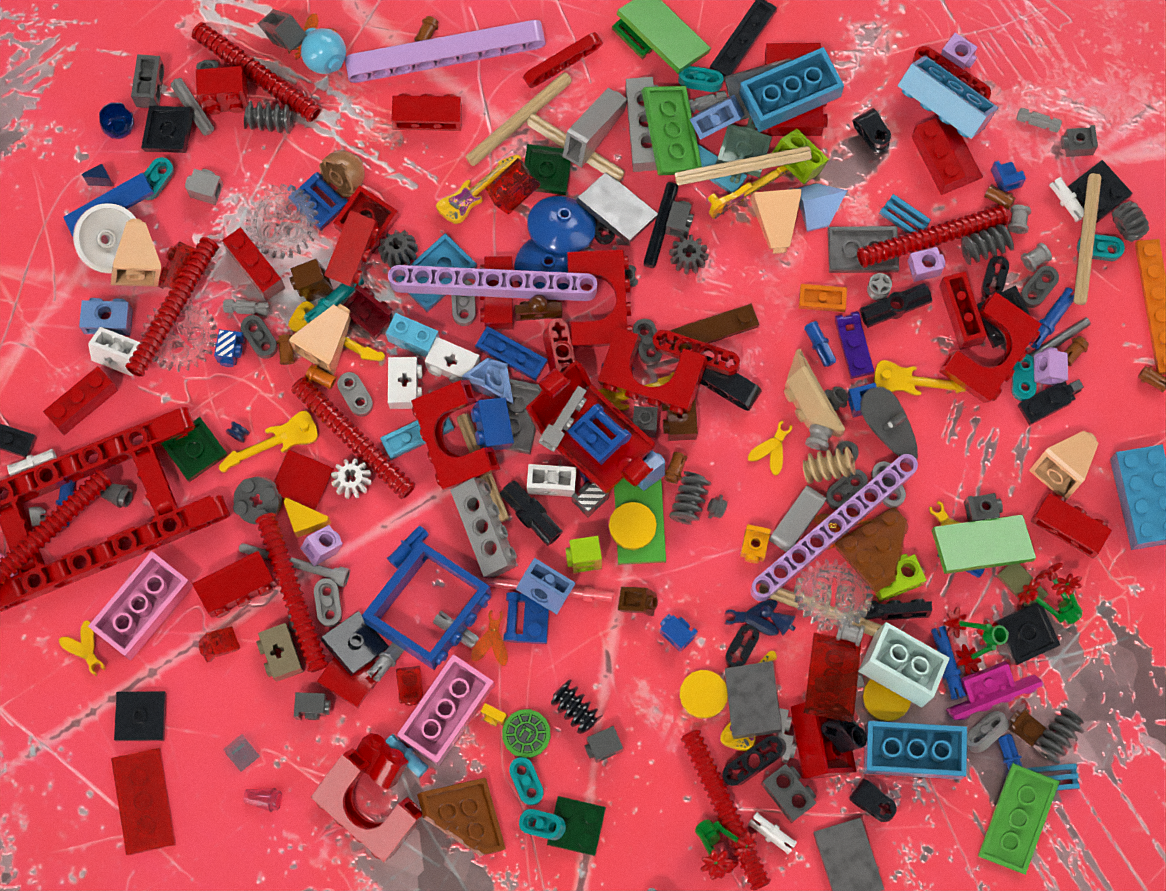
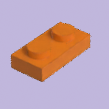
[798,284,847,312]

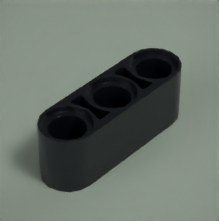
[700,356,762,411]

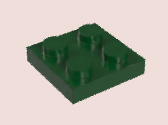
[521,144,571,195]
[161,417,228,482]
[547,796,606,856]

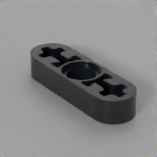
[722,736,786,786]

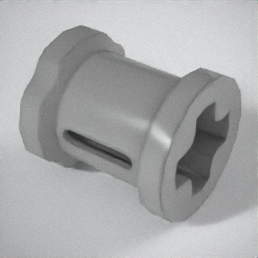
[1007,205,1031,234]
[1021,243,1052,272]
[836,619,865,646]

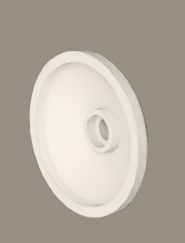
[73,203,136,273]

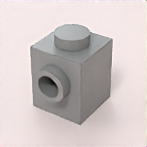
[185,169,224,205]

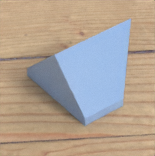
[795,183,848,232]
[462,358,514,404]

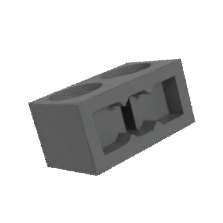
[258,9,307,50]
[131,54,165,108]
[761,764,816,823]

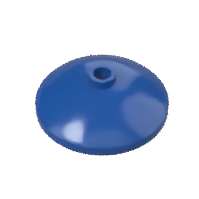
[527,196,596,256]
[514,239,569,300]

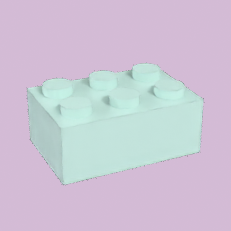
[858,622,950,708]

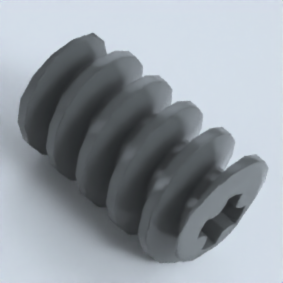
[244,101,293,134]
[961,224,1014,265]
[669,471,712,525]
[1033,708,1084,763]

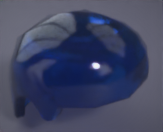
[99,102,135,139]

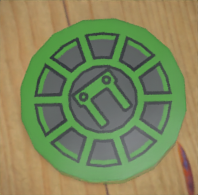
[502,709,551,758]

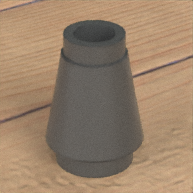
[100,483,133,508]

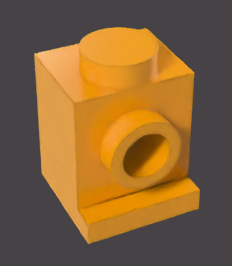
[740,524,771,563]

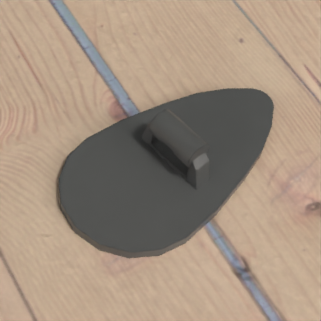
[860,387,918,459]

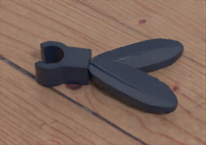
[725,600,779,636]

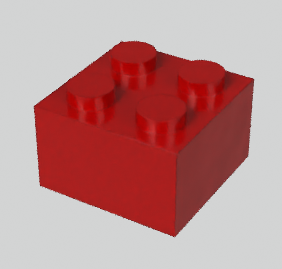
[196,66,249,115]
[333,185,399,254]

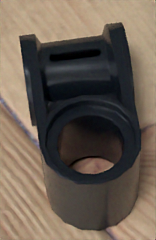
[852,108,891,154]
[821,706,867,753]
[848,778,897,822]

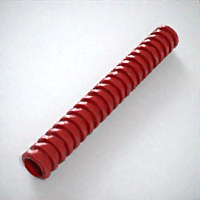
[191,21,321,123]
[857,205,1008,268]
[125,237,219,377]
[291,377,415,499]
[0,469,112,585]
[255,513,329,673]
[680,729,771,891]

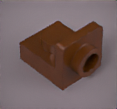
[618,587,658,616]
[1007,708,1047,748]

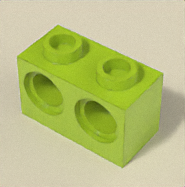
[772,129,829,184]
[565,536,602,573]
[875,554,927,603]

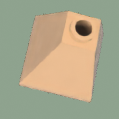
[750,189,801,254]
[111,219,161,287]
[289,304,351,375]
[1029,431,1099,500]

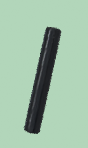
[643,182,678,268]

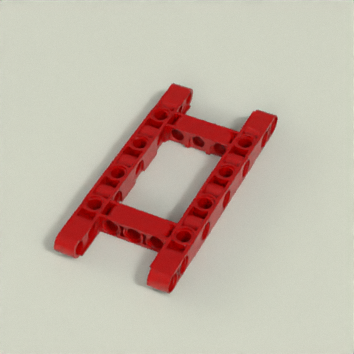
[0,407,230,612]

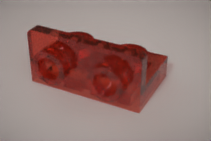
[485,158,541,215]
[159,241,196,289]

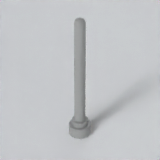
[239,543,350,587]

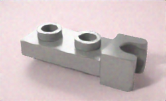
[539,386,587,452]

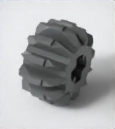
[1112,201,1149,242]
[378,229,418,268]
[669,234,709,275]

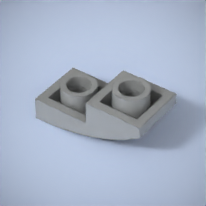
[776,708,796,763]

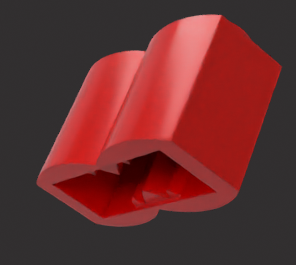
[356,733,409,790]

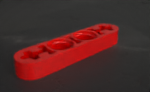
[523,32,603,88]
[913,46,991,100]
[653,330,740,375]

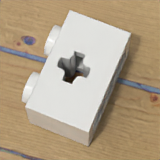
[88,327,140,377]
[425,337,480,383]
[388,357,423,409]
[527,464,576,497]

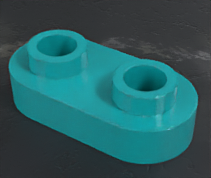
[678,66,724,92]
[144,157,174,200]
[1077,234,1125,261]
[1011,354,1037,401]
[509,757,544,806]
[519,809,566,840]

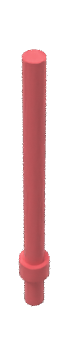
[473,575,613,602]

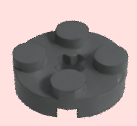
[233,476,282,524]

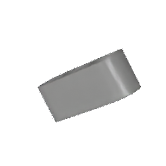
[769,485,827,552]

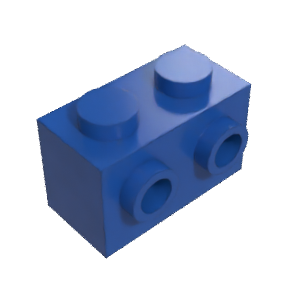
[471,397,514,450]

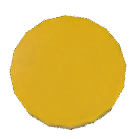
[609,502,657,550]
[680,670,728,719]
[862,679,911,722]

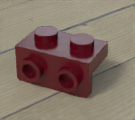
[343,284,393,340]

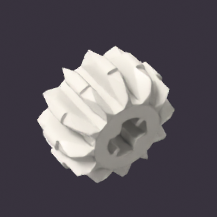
[331,458,372,499]

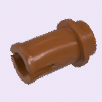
[414,16,439,42]
[984,184,1016,210]
[276,334,295,365]
[1065,336,1089,366]
[1138,366,1166,393]
[664,452,688,484]

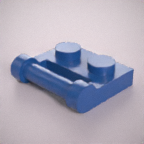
[288,172,348,231]
[567,404,632,465]
[503,592,549,644]

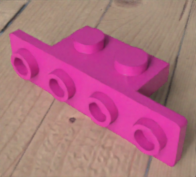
[946,661,1043,720]

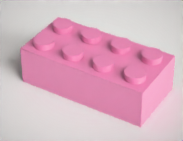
[88,551,193,661]
[397,654,495,766]

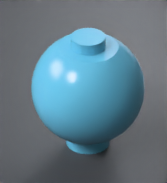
[301,28,346,74]

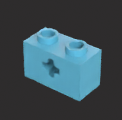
[386,313,440,358]

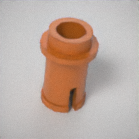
[305,364,337,389]

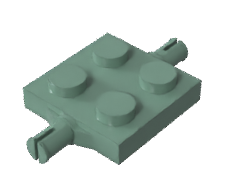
[716,117,772,184]

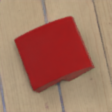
[273,450,334,510]
[317,657,379,708]

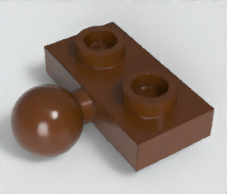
[515,295,562,321]

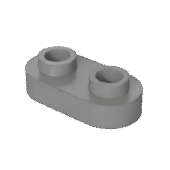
[451,280,476,326]
[337,372,373,417]
[871,461,906,508]
[314,578,342,627]
[967,711,1009,753]

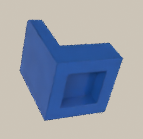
[991,160,1026,192]
[847,383,877,418]

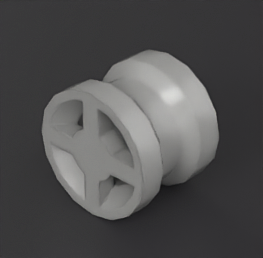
[867,273,892,301]
[805,424,833,451]

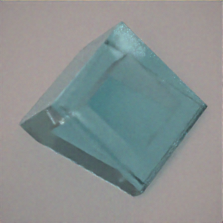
[223,734,260,772]

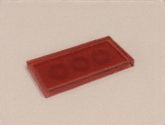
[803,633,862,722]
[111,748,176,856]

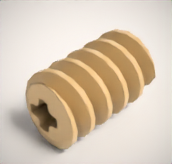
[803,446,856,484]

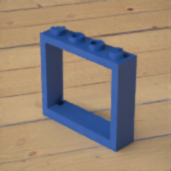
[362,541,492,670]

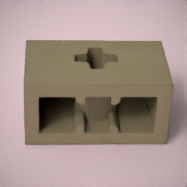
[256,623,304,682]

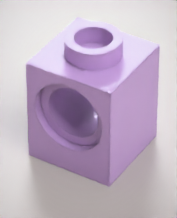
[941,33,978,69]
[907,247,945,282]
[1034,347,1068,386]
[300,525,343,566]

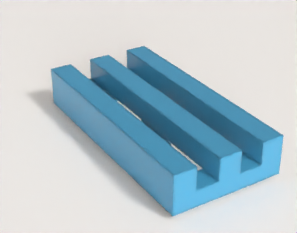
[879,194,931,234]
[1027,764,1080,791]

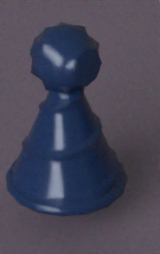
[760,605,796,636]

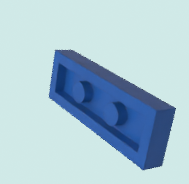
[475,326,548,381]

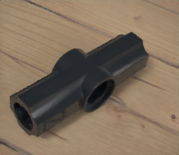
[860,283,932,328]
[500,480,563,546]

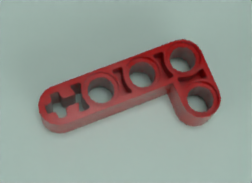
[538,319,575,395]

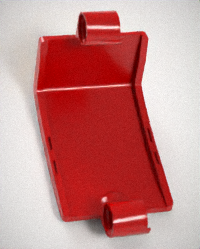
[526,360,656,493]

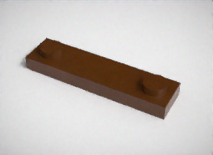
[664,303,759,353]

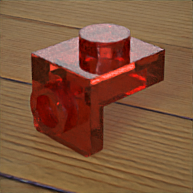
[199,626,240,663]
[396,666,424,706]

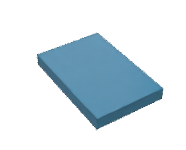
[395,233,477,312]

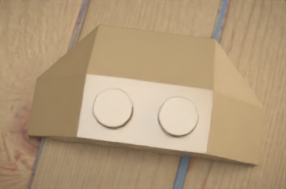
[784,349,845,437]

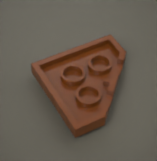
[834,507,909,593]
[417,778,506,856]

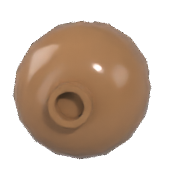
[319,150,365,197]

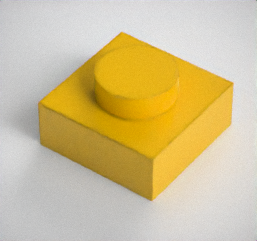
[480,703,508,727]

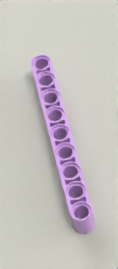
[345,20,546,83]
[388,265,597,301]
[750,454,918,601]

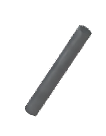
[1029,317,1091,358]

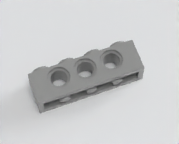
[625,77,658,172]
[450,478,518,578]

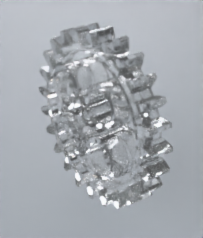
[245,183,320,259]
[141,299,218,372]
[794,559,873,630]

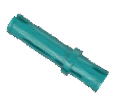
[304,277,364,323]

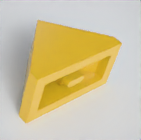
[284,498,331,538]

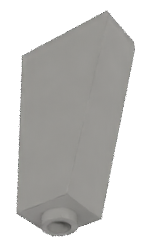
[562,88,627,168]

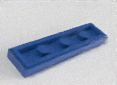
[63,172,154,236]

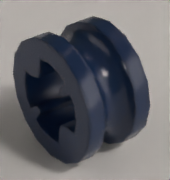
[226,421,250,443]

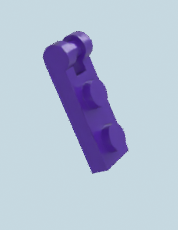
[835,311,874,379]

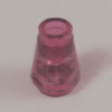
[243,788,282,812]

